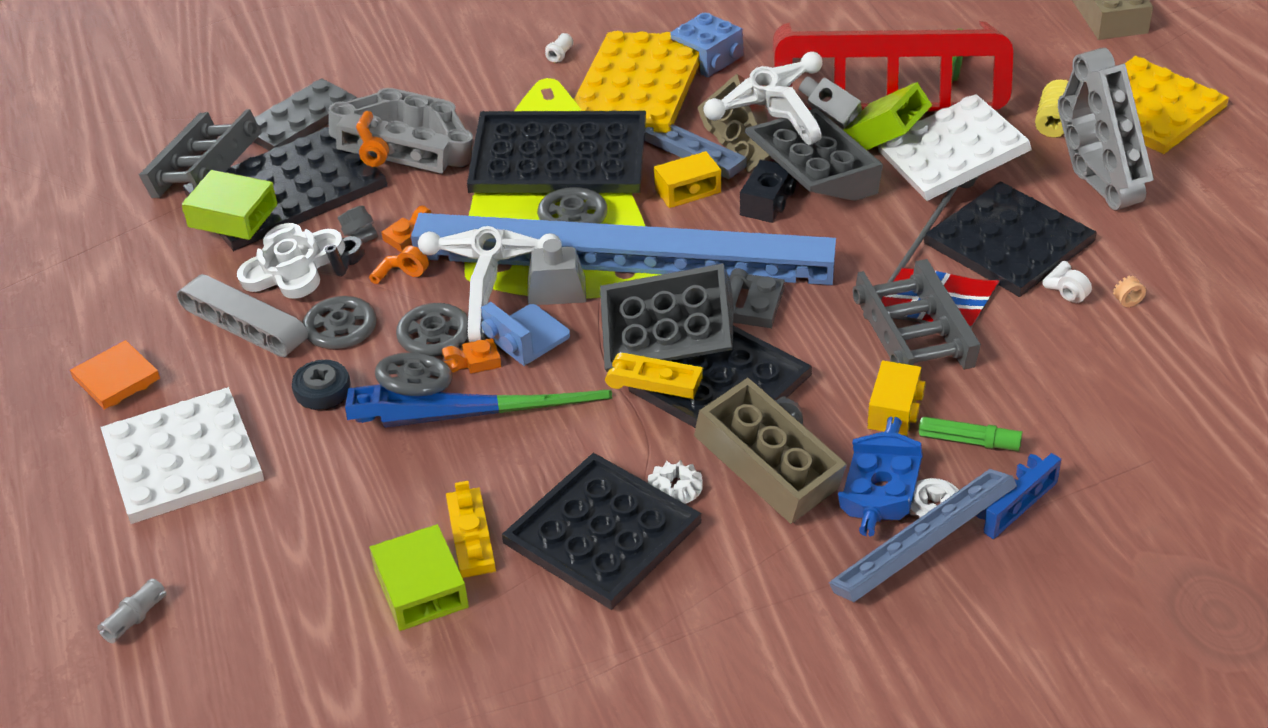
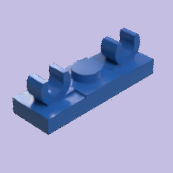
[976,453,1062,540]

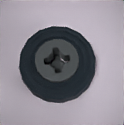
[292,359,351,410]

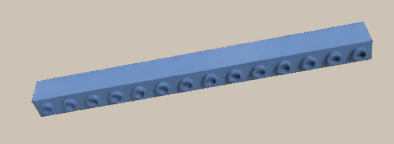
[411,213,836,285]

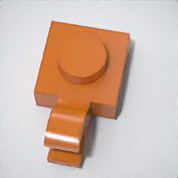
[381,205,431,252]
[442,338,501,374]

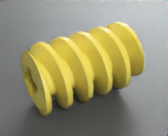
[1035,79,1068,138]

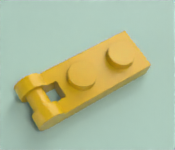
[605,353,703,399]

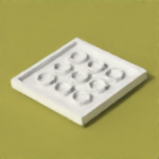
[877,94,1032,201]
[101,387,264,524]

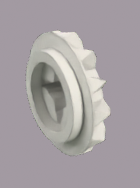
[648,460,703,504]
[910,478,959,517]

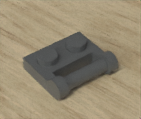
[729,268,785,328]

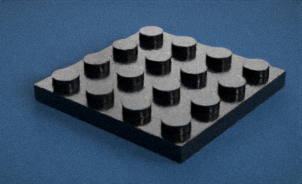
[924,181,1096,297]
[628,325,812,428]
[502,452,702,610]

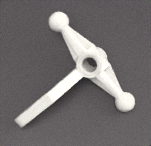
[703,51,823,145]
[418,226,562,342]

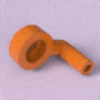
[356,111,389,167]
[369,246,429,284]

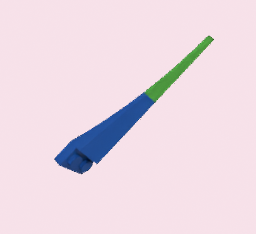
[345,384,612,428]

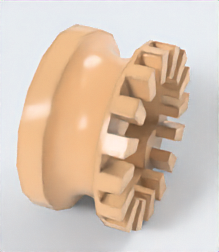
[1113,276,1146,308]

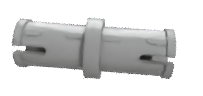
[97,578,167,643]

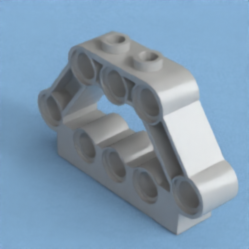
[1058,48,1154,210]
[329,88,473,173]

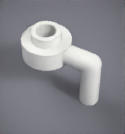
[1042,261,1092,303]

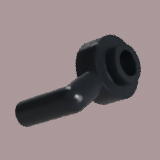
[325,236,365,277]

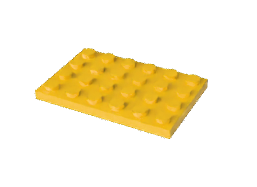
[574,31,700,133]

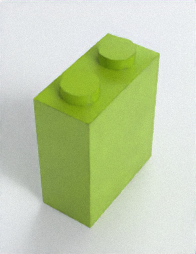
[843,82,932,150]
[182,170,277,240]
[369,524,469,631]

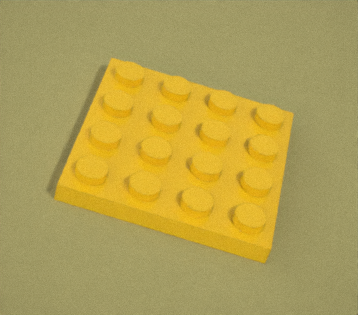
[1125,56,1229,154]

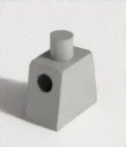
[798,76,862,130]
[528,239,586,305]

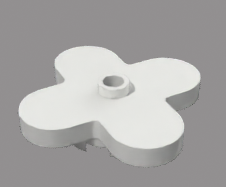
[237,223,345,299]

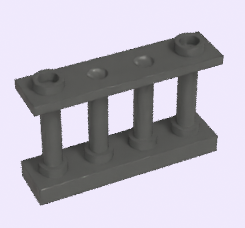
[139,109,262,198]
[852,259,981,370]

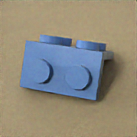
[670,13,744,77]
[481,302,570,366]

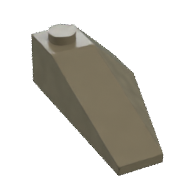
[697,74,772,173]

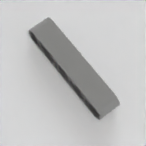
[177,274,308,357]

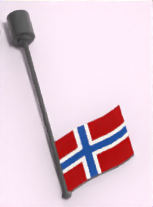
[863,175,999,329]

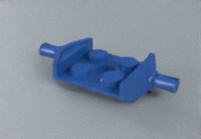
[838,417,923,537]

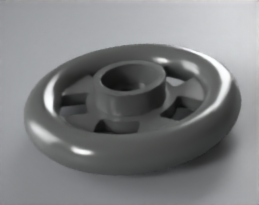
[537,188,608,224]
[303,296,377,350]
[396,303,468,357]
[375,353,452,396]

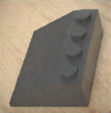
[745,108,883,201]
[600,263,734,372]

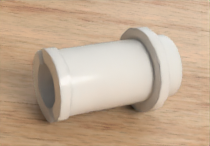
[545,33,574,62]

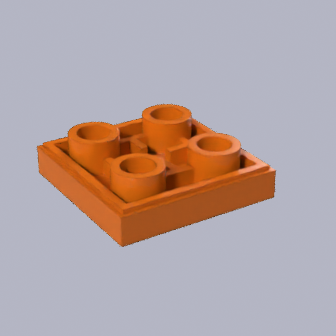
[70,340,160,410]

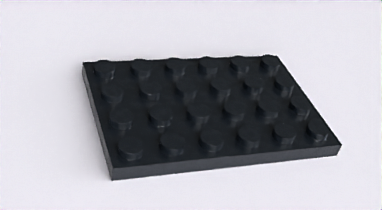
[467,111,647,193]
[183,127,387,251]

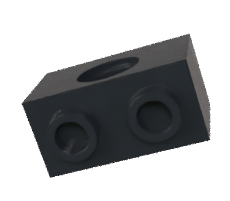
[740,159,796,223]

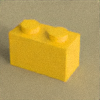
[654,151,721,208]
[867,360,926,436]

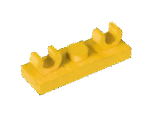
[446,481,496,578]

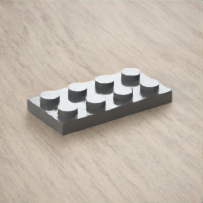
[253,78,357,151]

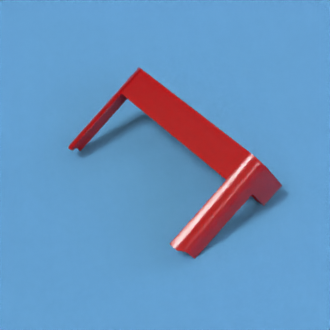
[773,21,1014,111]

